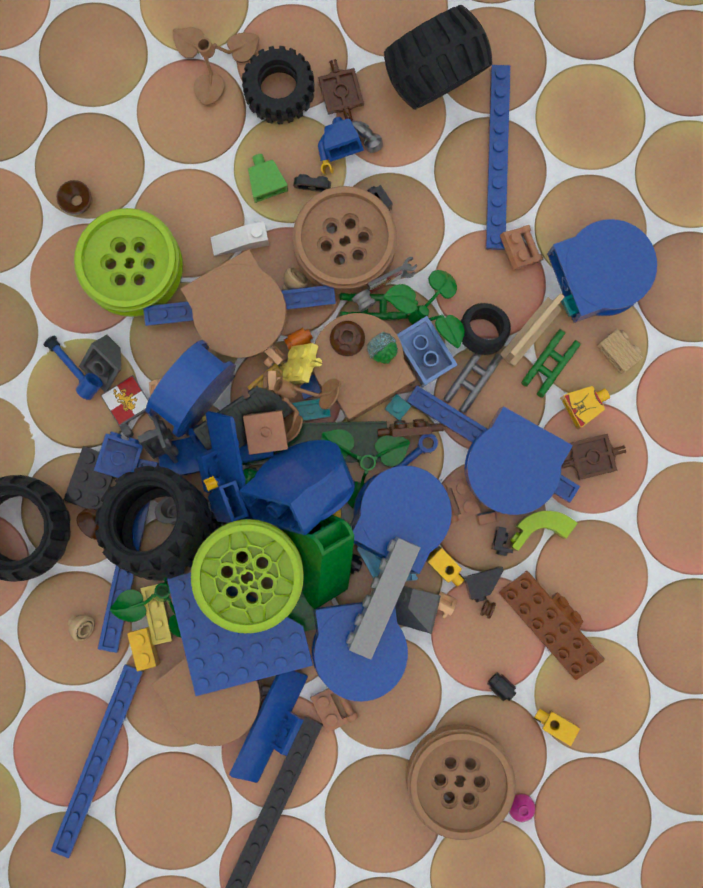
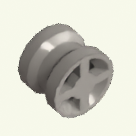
[352,289,376,312]

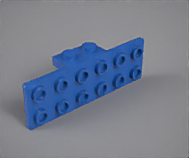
[197,411,252,520]
[158,425,274,476]
[229,671,308,783]

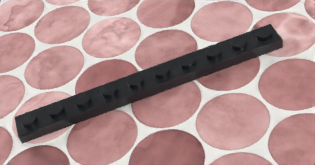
[225,716,323,888]

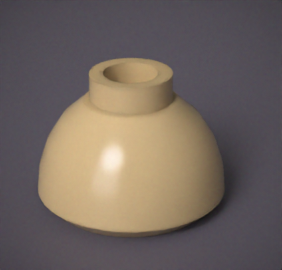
[283,268,308,290]
[68,615,95,642]

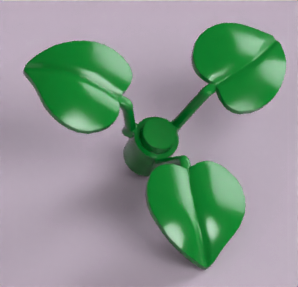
[383,270,464,349]
[321,429,410,509]
[110,573,183,638]

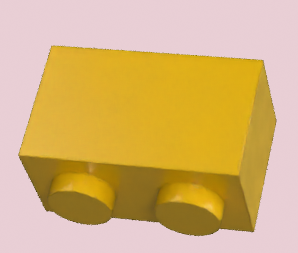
[127,627,160,672]

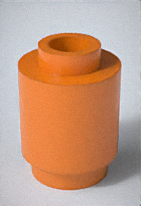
[284,327,313,350]

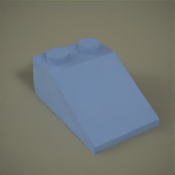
[397,316,458,387]

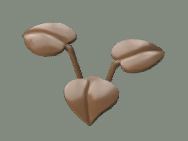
[173,27,259,105]
[274,378,341,442]

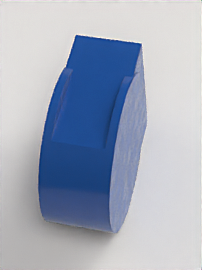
[547,219,657,323]
[145,340,236,438]
[464,406,573,515]
[239,440,355,535]
[350,466,452,574]
[312,602,408,702]

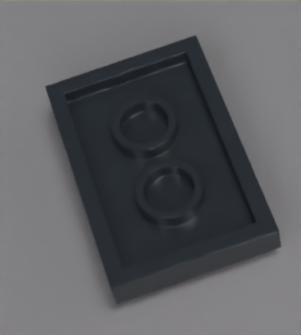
[63,446,114,509]

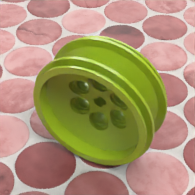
[74,208,183,317]
[191,519,303,633]

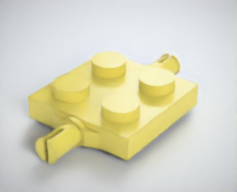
[280,343,322,384]

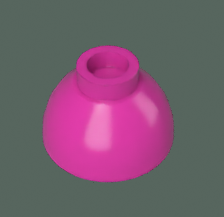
[509,794,536,822]

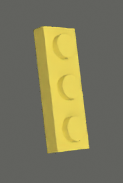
[140,584,173,645]

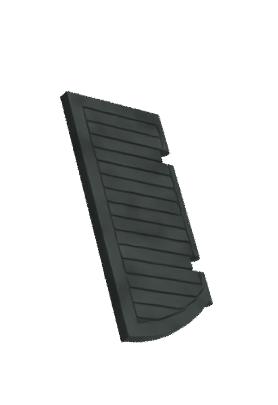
[192,386,294,451]

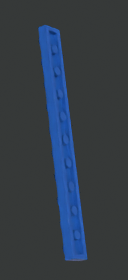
[486,65,511,250]
[143,286,336,326]
[407,386,580,503]
[98,459,159,653]
[51,664,144,858]

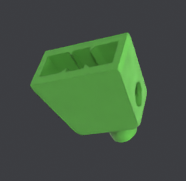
[248,154,288,203]

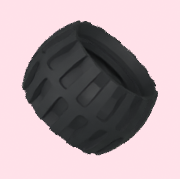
[384,5,493,110]
[0,475,71,582]

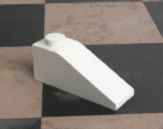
[210,222,270,256]

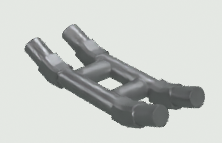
[444,353,502,413]

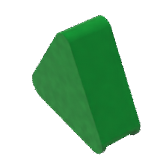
[279,515,354,609]

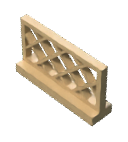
[500,293,564,367]

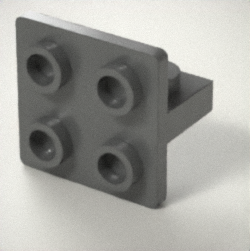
[138,415,179,463]

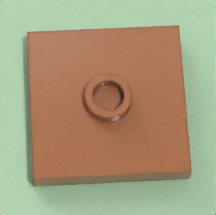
[243,410,288,455]

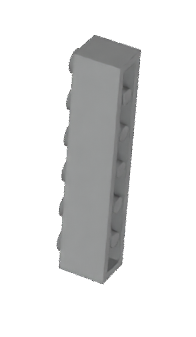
[346,536,420,659]

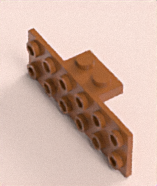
[499,571,605,680]

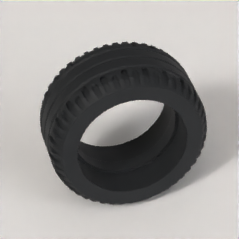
[461,303,511,355]

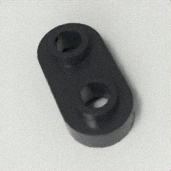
[293,174,331,192]

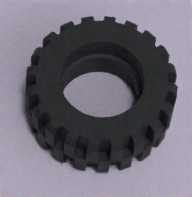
[242,46,315,124]

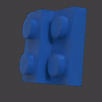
[93,432,143,478]

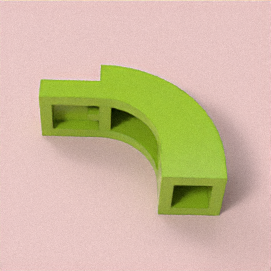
[510,511,578,551]

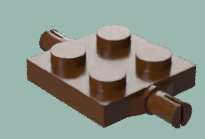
[318,59,364,121]
[377,419,444,437]
[562,434,626,480]

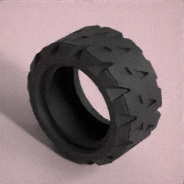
[95,466,212,581]

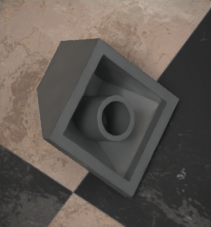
[79,335,122,392]
[395,586,441,634]

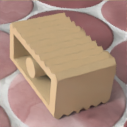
[597,329,642,374]

